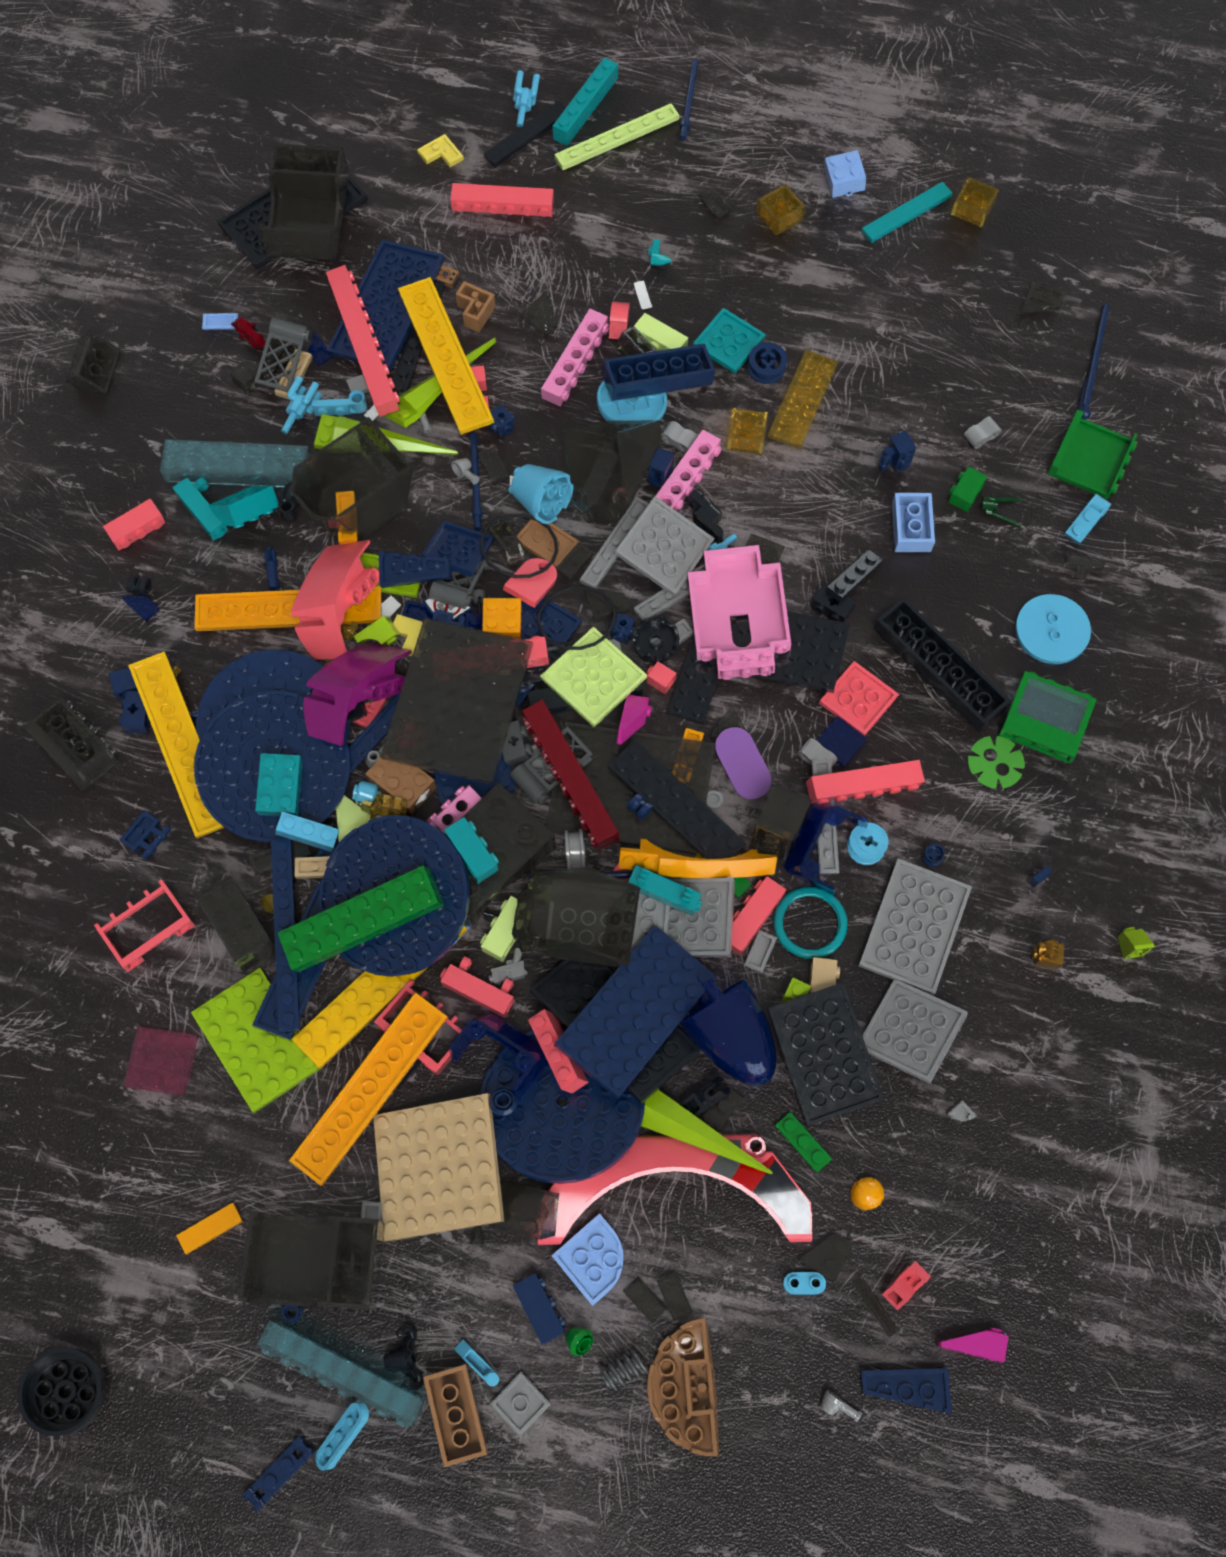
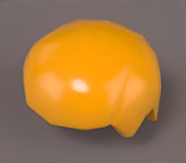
[850,1177,884,1211]

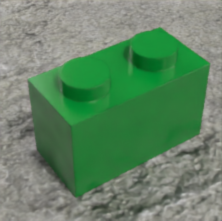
[948,466,988,512]

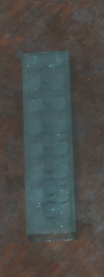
[160,439,312,488]
[257,1320,427,1428]

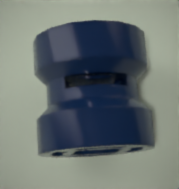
[627,793,654,820]
[922,844,945,868]

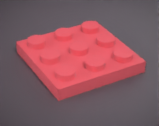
[819,661,899,737]

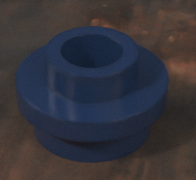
[281,1301,303,1324]

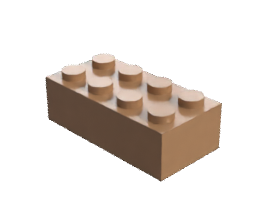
[423,1364,489,1467]

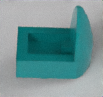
[648,239,672,266]

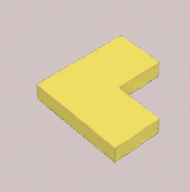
[417,134,464,167]
[393,614,431,658]

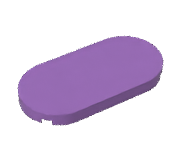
[715,727,771,800]

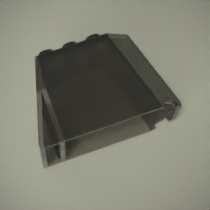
[289,417,413,541]

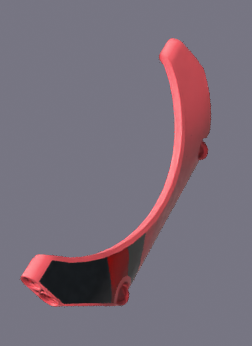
[538,1134,812,1245]

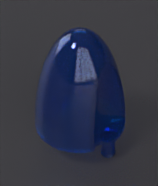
[680,978,776,1086]

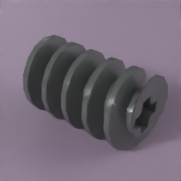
[600,1350,648,1394]

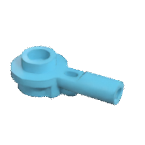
[708,534,737,550]

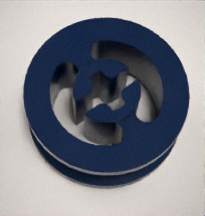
[747,342,787,384]

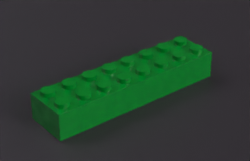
[278,865,445,972]

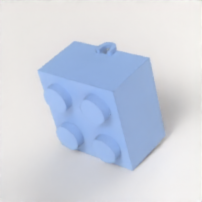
[824,150,866,198]

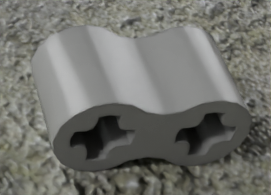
[964,416,1002,449]
[660,421,698,453]
[797,738,838,769]

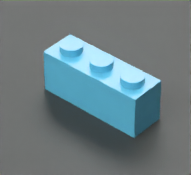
[275,812,339,852]

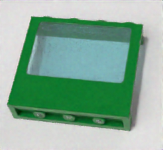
[999,671,1097,764]

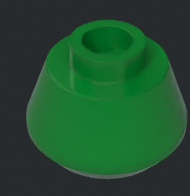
[566,1327,593,1356]

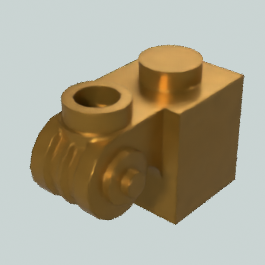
[1032,939,1064,969]

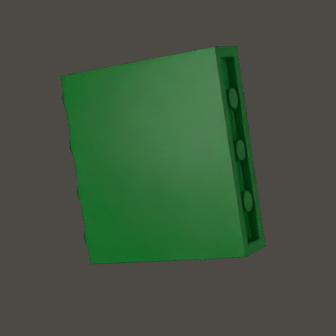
[1047,409,1138,499]

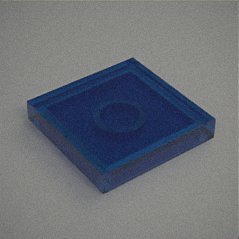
[817,716,868,768]

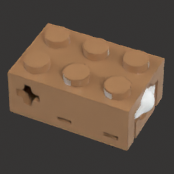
[365,746,436,816]

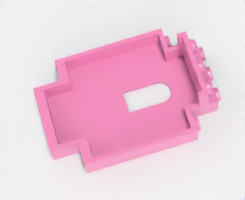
[688,545,791,680]

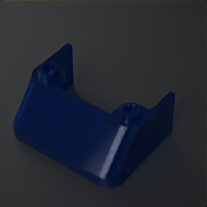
[785,804,868,895]
[448,1014,548,1103]

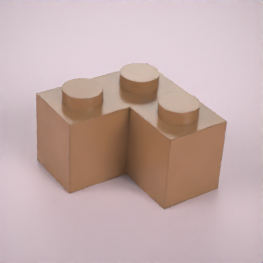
[456,281,496,333]

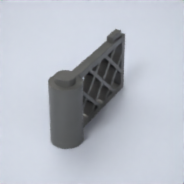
[254,317,311,392]
[429,556,492,609]
[510,726,593,804]

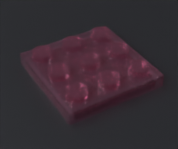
[123,1026,198,1097]

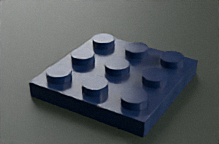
[421,520,494,577]

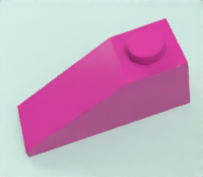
[617,695,652,745]
[937,1328,1009,1363]

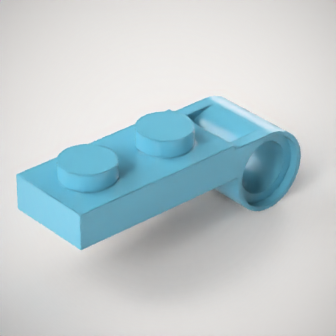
[312,390,367,416]
[1065,494,1111,545]

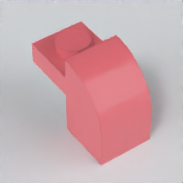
[609,301,630,340]
[882,1261,931,1310]

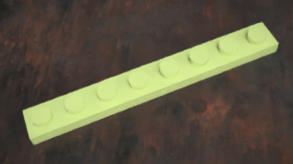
[555,104,679,171]

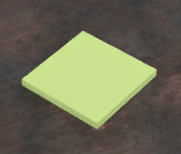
[540,627,647,727]

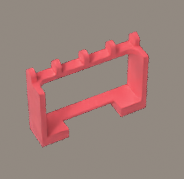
[94,879,195,972]
[374,979,473,1076]

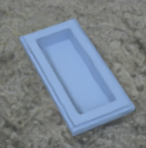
[202,313,238,330]

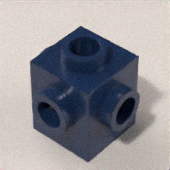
[489,404,515,437]
[609,613,635,645]

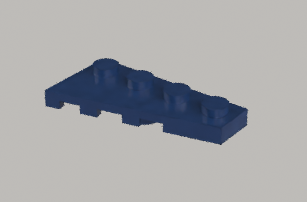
[379,551,451,588]
[861,1368,952,1414]

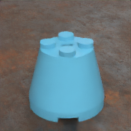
[509,464,573,524]

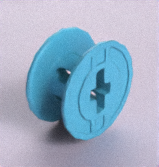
[847,822,888,865]

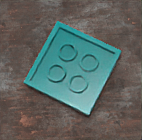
[693,308,766,374]

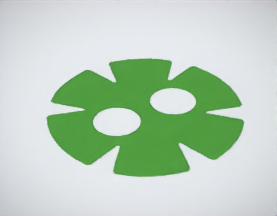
[968,736,1025,789]

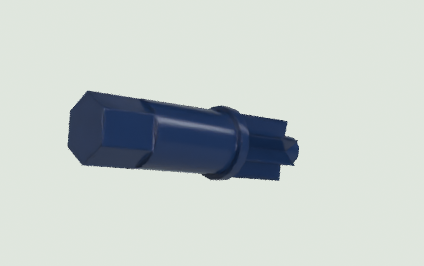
[264,547,279,591]

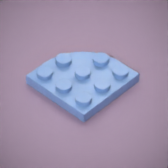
[552,1213,623,1306]

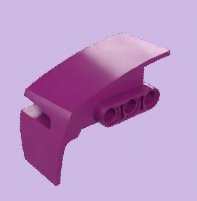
[304,642,412,746]

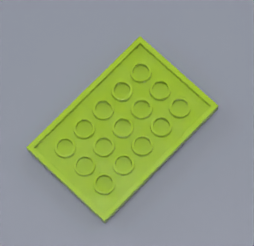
[191,968,324,1113]

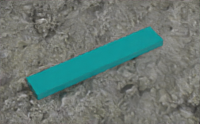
[861,182,953,243]

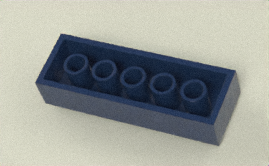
[602,344,715,401]

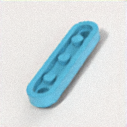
[316,1402,369,1471]

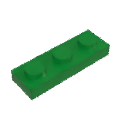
[774,1112,832,1174]

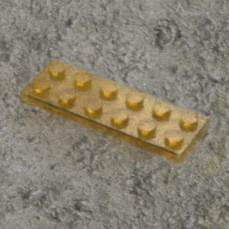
[768,350,839,449]

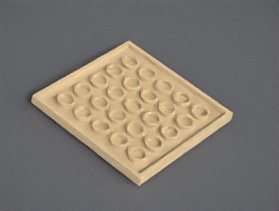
[373,1093,504,1242]

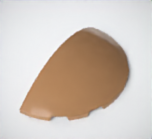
[647,1318,719,1456]

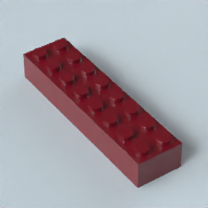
[522,699,620,851]

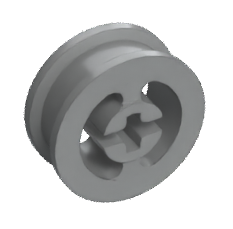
[565,829,586,873]

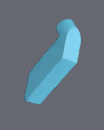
[454,1340,500,1386]

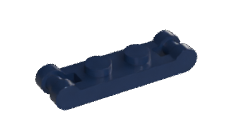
[242,1435,316,1512]

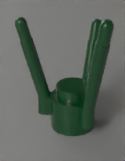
[981,496,1022,527]

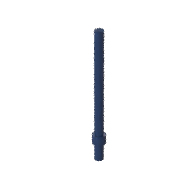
[680,59,699,141]
[470,433,483,531]

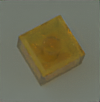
[951,177,1000,227]
[757,184,806,236]
[727,408,768,455]

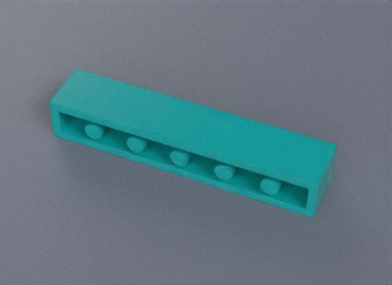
[553,57,618,146]

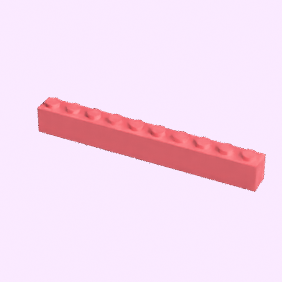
[326,265,400,417]

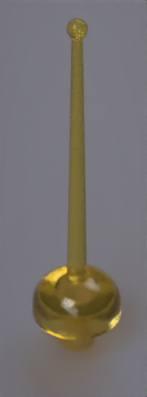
[323,621,358,667]

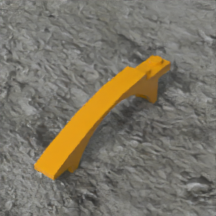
[619,839,777,878]

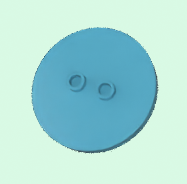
[597,381,667,431]
[1015,594,1091,664]

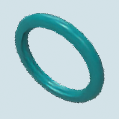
[773,887,848,959]

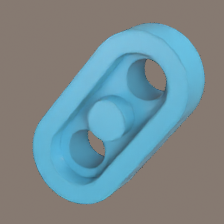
[783,1272,826,1295]

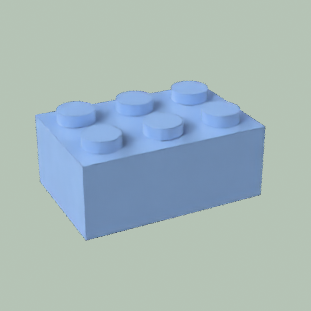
[892,493,935,552]

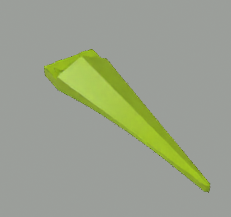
[384,338,496,428]
[314,414,458,455]
[642,1090,773,1174]

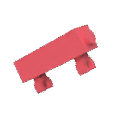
[440,956,515,1018]

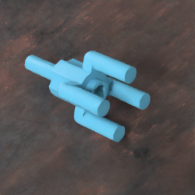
[513,70,540,127]
[281,376,322,434]

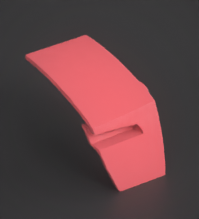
[291,540,379,660]

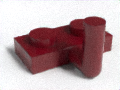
[231,317,266,350]

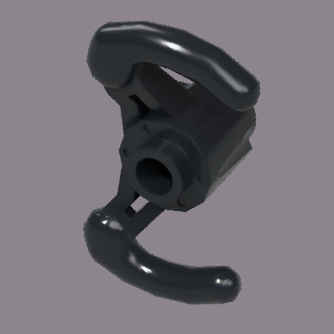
[383,1324,424,1391]

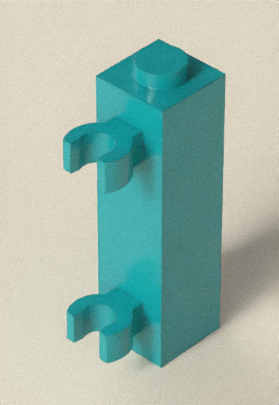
[172,477,228,541]
[627,865,703,916]

